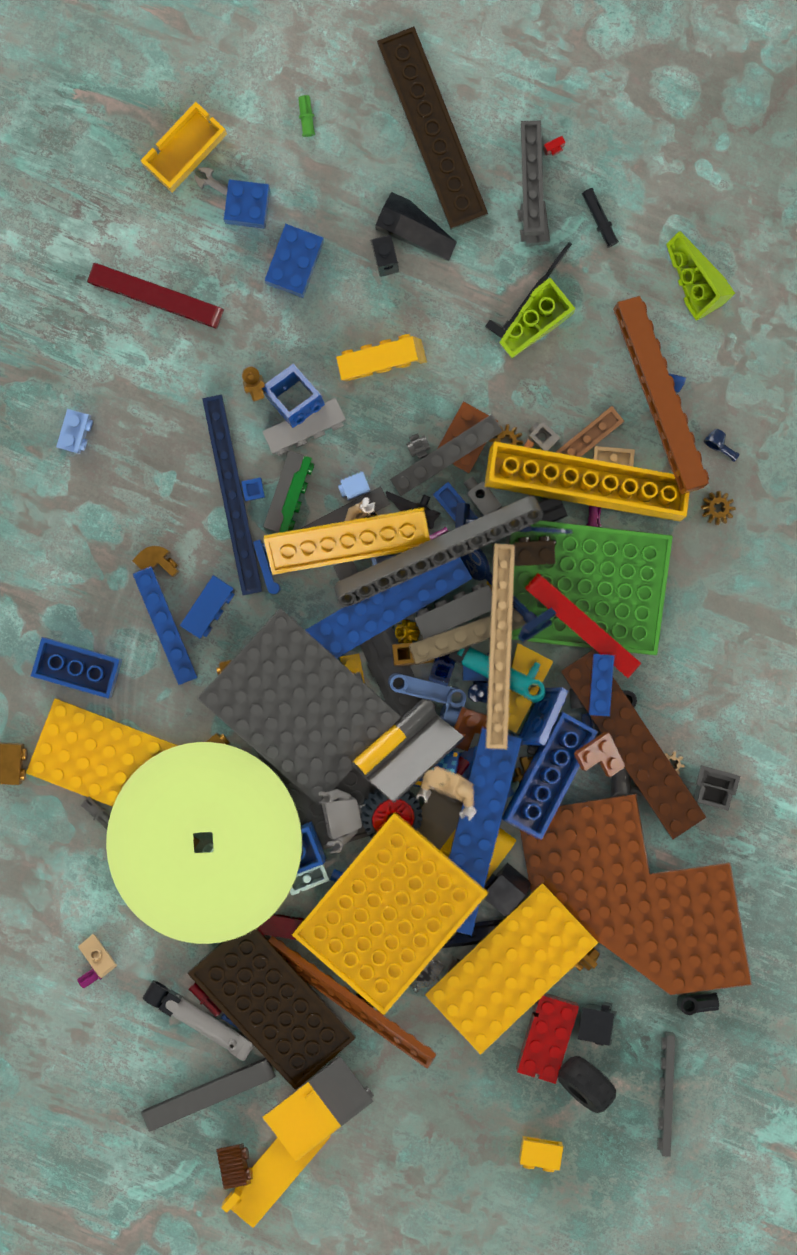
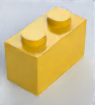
[519,1136,563,1172]

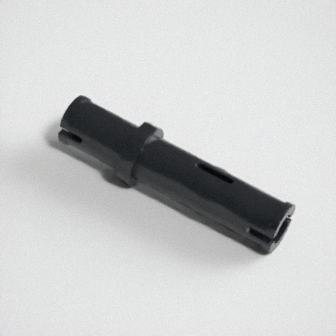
[581,188,619,248]

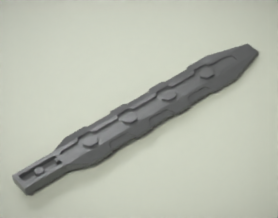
[333,561,423,723]

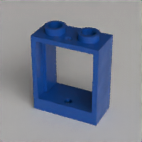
[262,363,325,428]

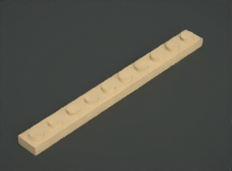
[486,544,515,749]

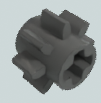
[406,433,430,459]

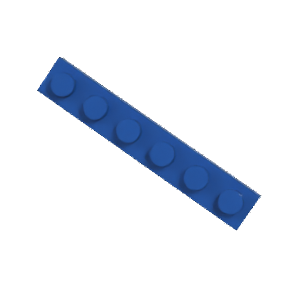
[133,566,197,685]

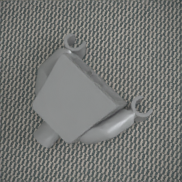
[318,789,364,853]

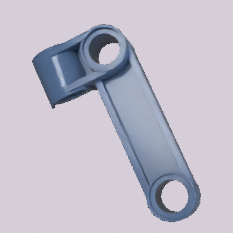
[388,673,466,727]

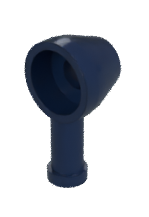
[704,429,740,462]

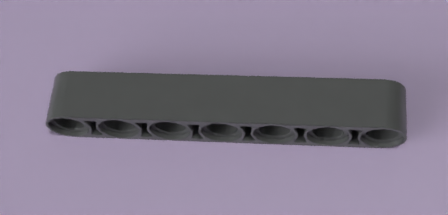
[141,1058,276,1131]

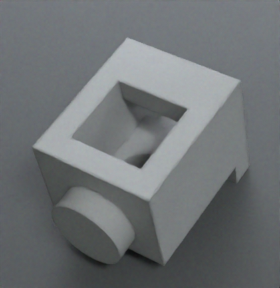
[528,421,560,451]

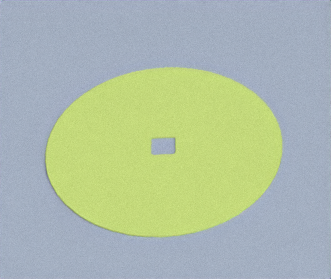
[106,742,302,944]

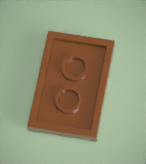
[437,401,498,474]

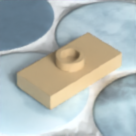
[78,934,117,978]

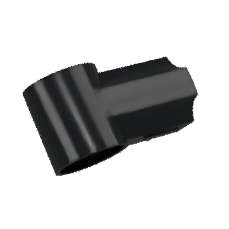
[677,992,719,1016]

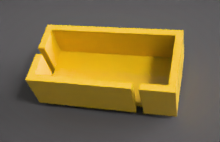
[140,102,227,193]

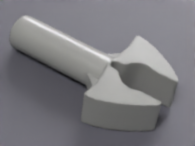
[194,167,228,195]

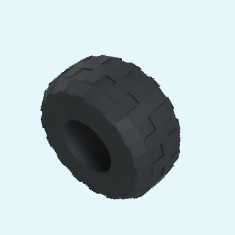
[558,1056,616,1113]

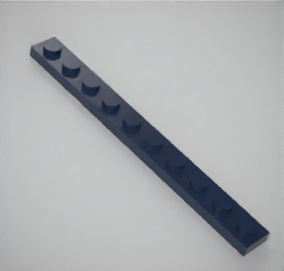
[202,394,263,596]

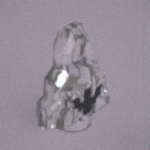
[410,960,446,994]

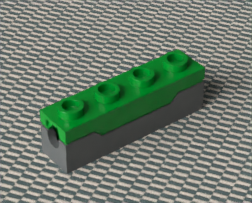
[263,450,315,533]

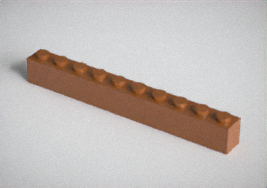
[613,296,709,495]

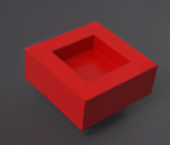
[543,136,566,156]

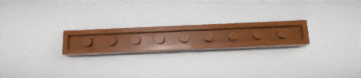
[268,936,437,1069]

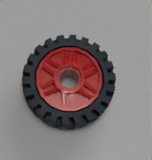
[361,788,423,839]

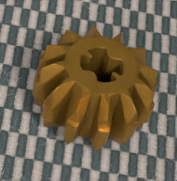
[489,424,523,445]
[701,491,736,525]

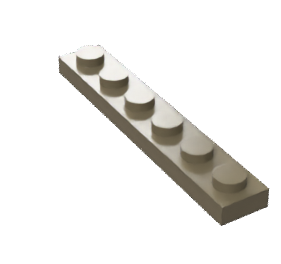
[409,608,527,665]

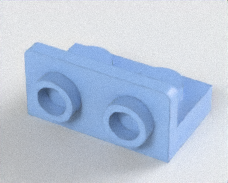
[56,409,93,454]

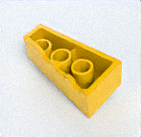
[336,334,427,381]
[508,643,554,733]

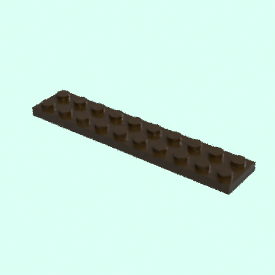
[377,26,488,230]

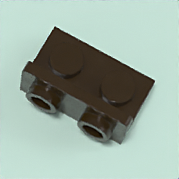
[513,536,556,566]

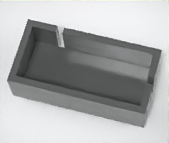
[414,583,492,640]

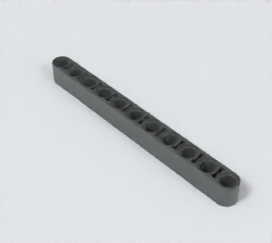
[334,496,543,607]

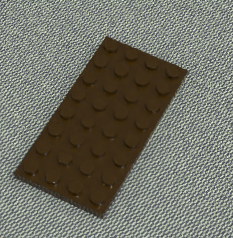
[188,928,356,1090]

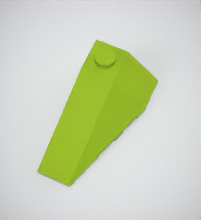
[499,277,576,358]

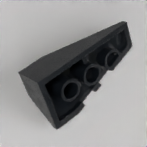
[375,192,457,261]

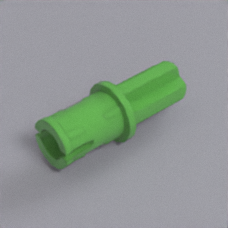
[298,95,315,137]

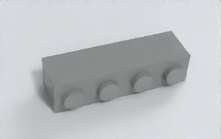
[262,398,346,456]

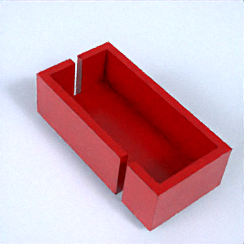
[516,993,579,1084]

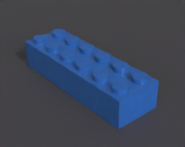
[502,712,598,840]

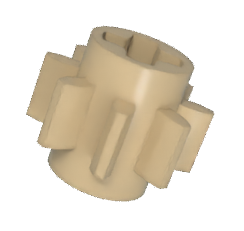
[664,751,685,775]

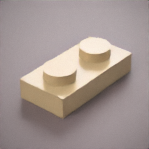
[593,446,635,467]

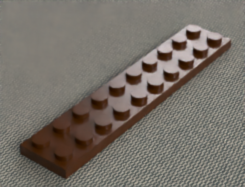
[560,649,706,840]

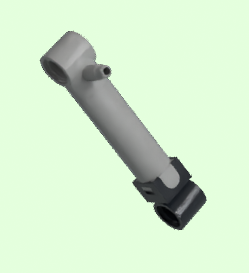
[142,980,254,1061]

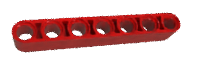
[525,573,642,678]

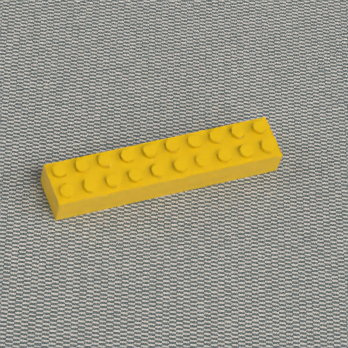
[484,441,690,522]

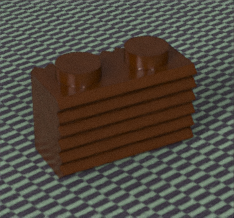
[216,1143,253,1190]

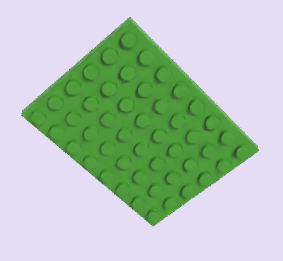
[509,520,673,655]

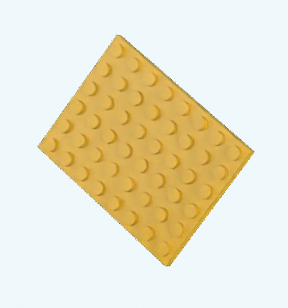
[292,812,489,1015]

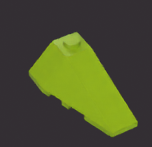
[666,231,736,321]

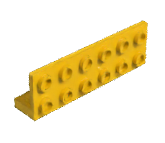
[221,1136,330,1228]

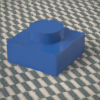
[241,477,265,501]

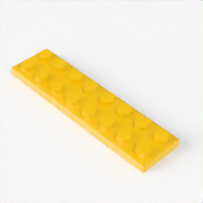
[264,508,430,575]

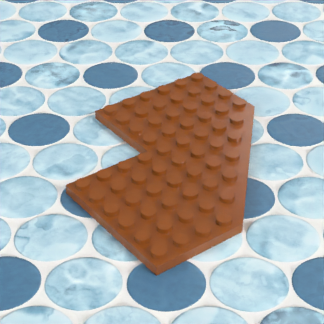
[520,794,752,995]

